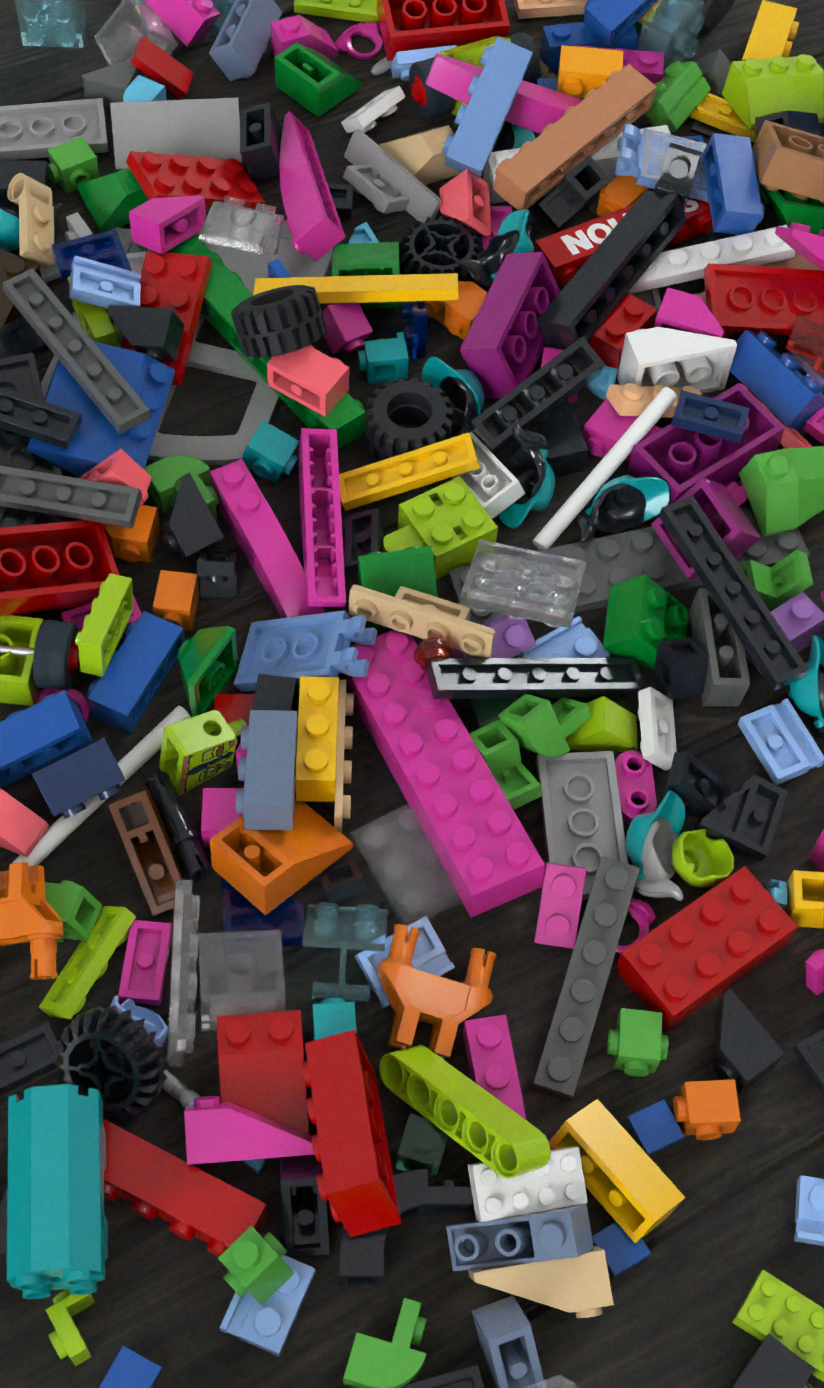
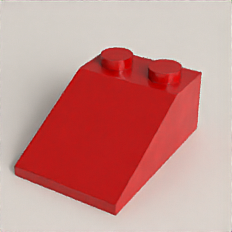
[588,293,657,374]
[216,1010,309,1135]

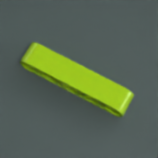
[379,1045,551,1179]

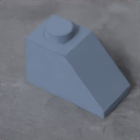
[472,1295,546,1388]

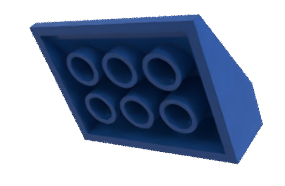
[26,341,175,477]

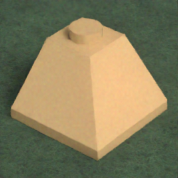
[379,125,460,185]

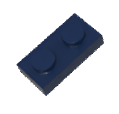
[671,390,750,444]

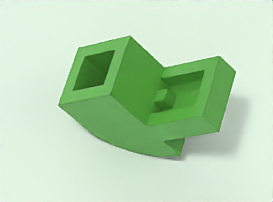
[144,455,219,521]
[740,550,814,612]
[498,693,592,757]
[469,720,543,810]
[343,1298,427,1388]

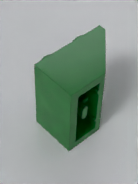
[274,42,362,118]
[332,242,401,309]
[358,546,438,631]
[603,574,689,669]

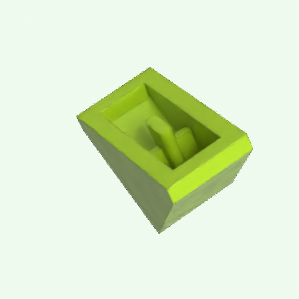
[565,696,638,752]

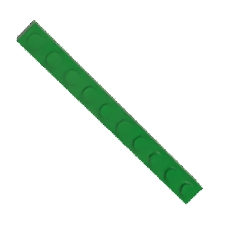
[135,233,366,449]

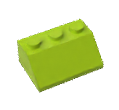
[722,54,824,130]

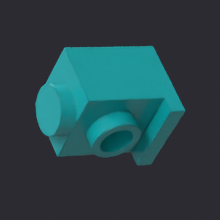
[357,332,409,384]

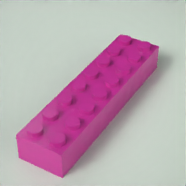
[339,630,545,918]

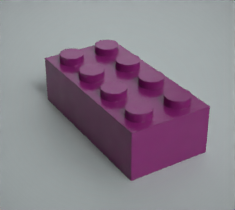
[460,252,560,398]
[627,383,785,505]

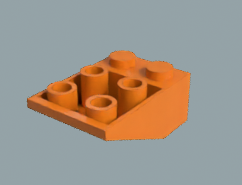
[210,799,353,915]

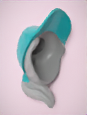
[625,791,685,901]

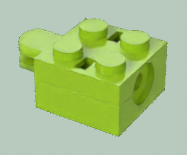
[383,476,498,580]

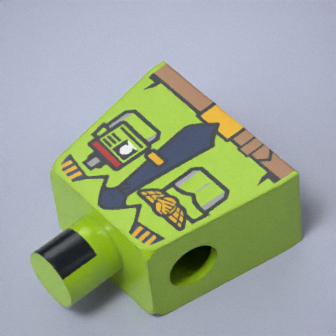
[159,710,247,796]

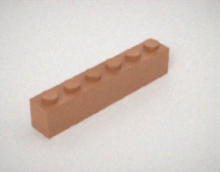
[494,64,657,210]

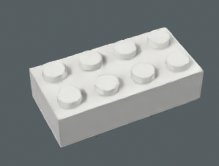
[451,431,525,519]
[468,1146,588,1222]

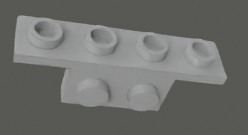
[343,130,442,223]

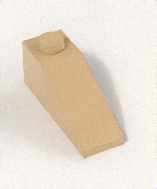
[468,1246,614,1318]

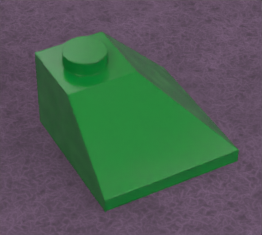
[76,168,149,233]
[756,174,824,235]
[177,626,239,717]

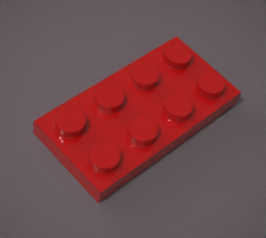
[126,151,266,212]
[121,251,212,386]
[703,263,824,337]

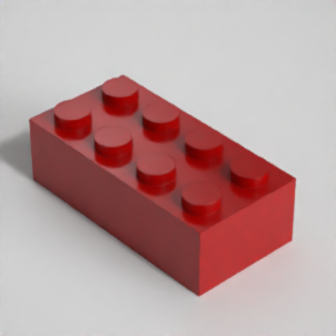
[376,0,510,61]
[0,520,119,616]
[615,866,798,1032]
[301,1030,402,1237]

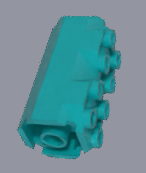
[7,1084,108,1299]

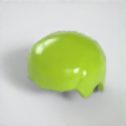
[671,829,734,887]

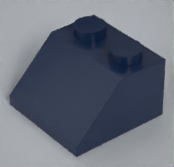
[32,737,126,819]

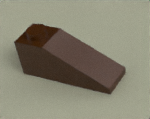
[108,788,191,916]

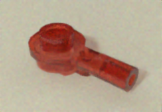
[413,637,452,671]

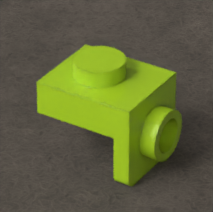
[46,1289,95,1366]

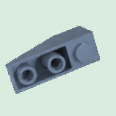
[446,1204,594,1271]

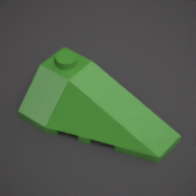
[739,446,824,537]

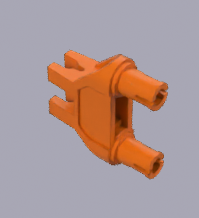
[0,862,63,980]
[378,924,497,1059]

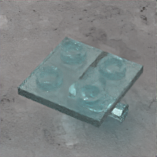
[302,902,388,1002]

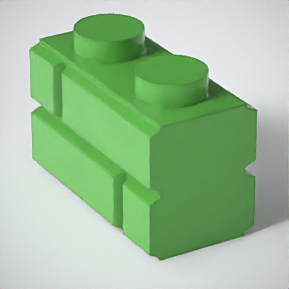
[644,61,711,132]

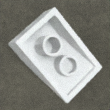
[617,327,737,393]

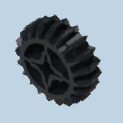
[399,216,484,283]
[54,1005,169,1121]

